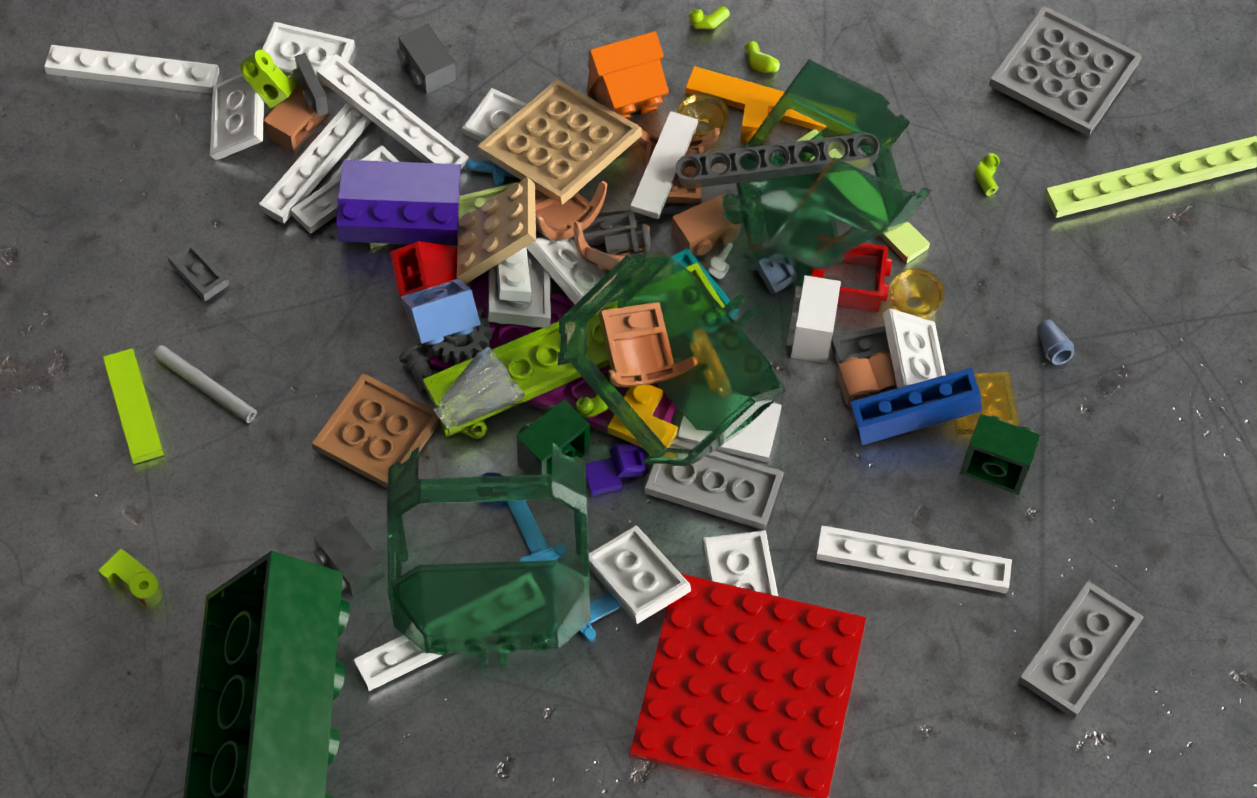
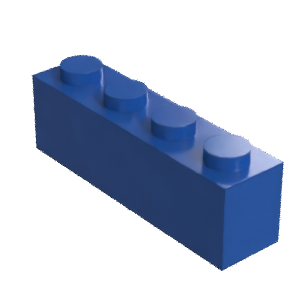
[851,368,982,445]

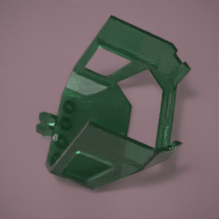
[721,59,932,270]
[558,251,786,467]
[387,443,591,667]

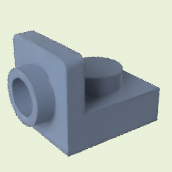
[749,248,799,295]

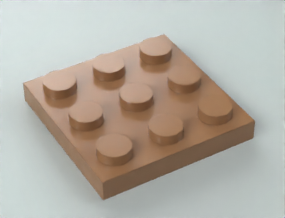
[312,373,442,491]

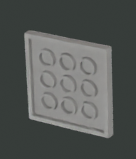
[989,5,1142,137]

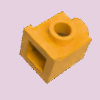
[740,98,775,146]

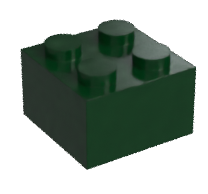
[516,399,590,491]
[959,414,1041,495]

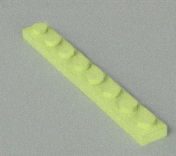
[1044,136,1257,218]

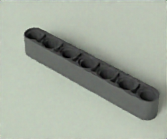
[676,133,879,189]

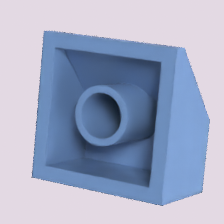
[401,279,481,345]

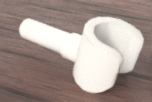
[709,242,733,279]

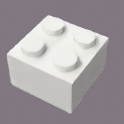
[787,275,841,364]

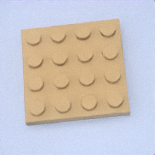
[477,79,642,205]

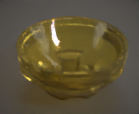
[677,93,729,139]
[890,268,945,319]

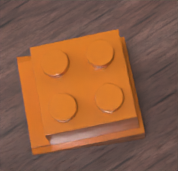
[587,31,669,119]

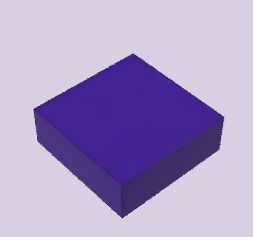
[609,445,649,477]
[583,458,622,496]

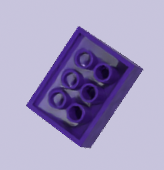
[336,160,461,246]

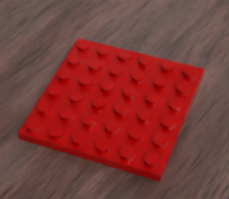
[629,573,867,798]

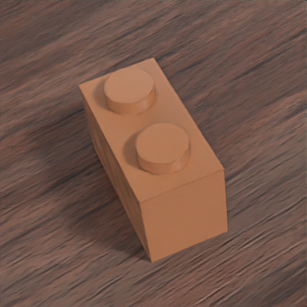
[263,85,329,153]
[671,194,742,256]

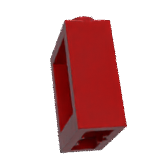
[811,236,892,312]

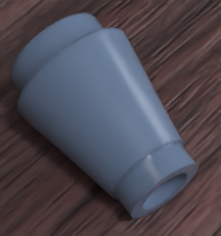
[1037,320,1074,365]

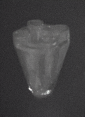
[433,346,525,429]

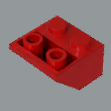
[390,241,466,300]

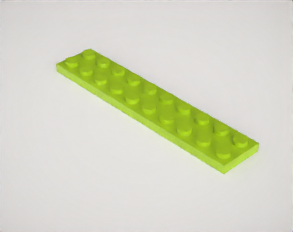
[423,263,726,434]

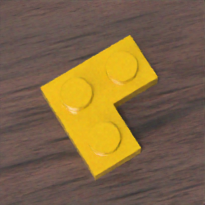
[608,384,678,457]

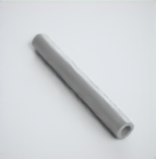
[154,345,257,423]

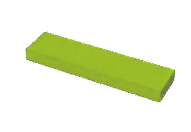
[103,348,164,464]

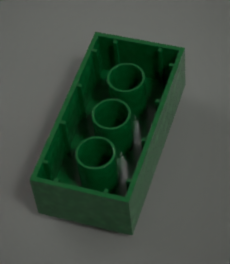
[183,551,350,798]

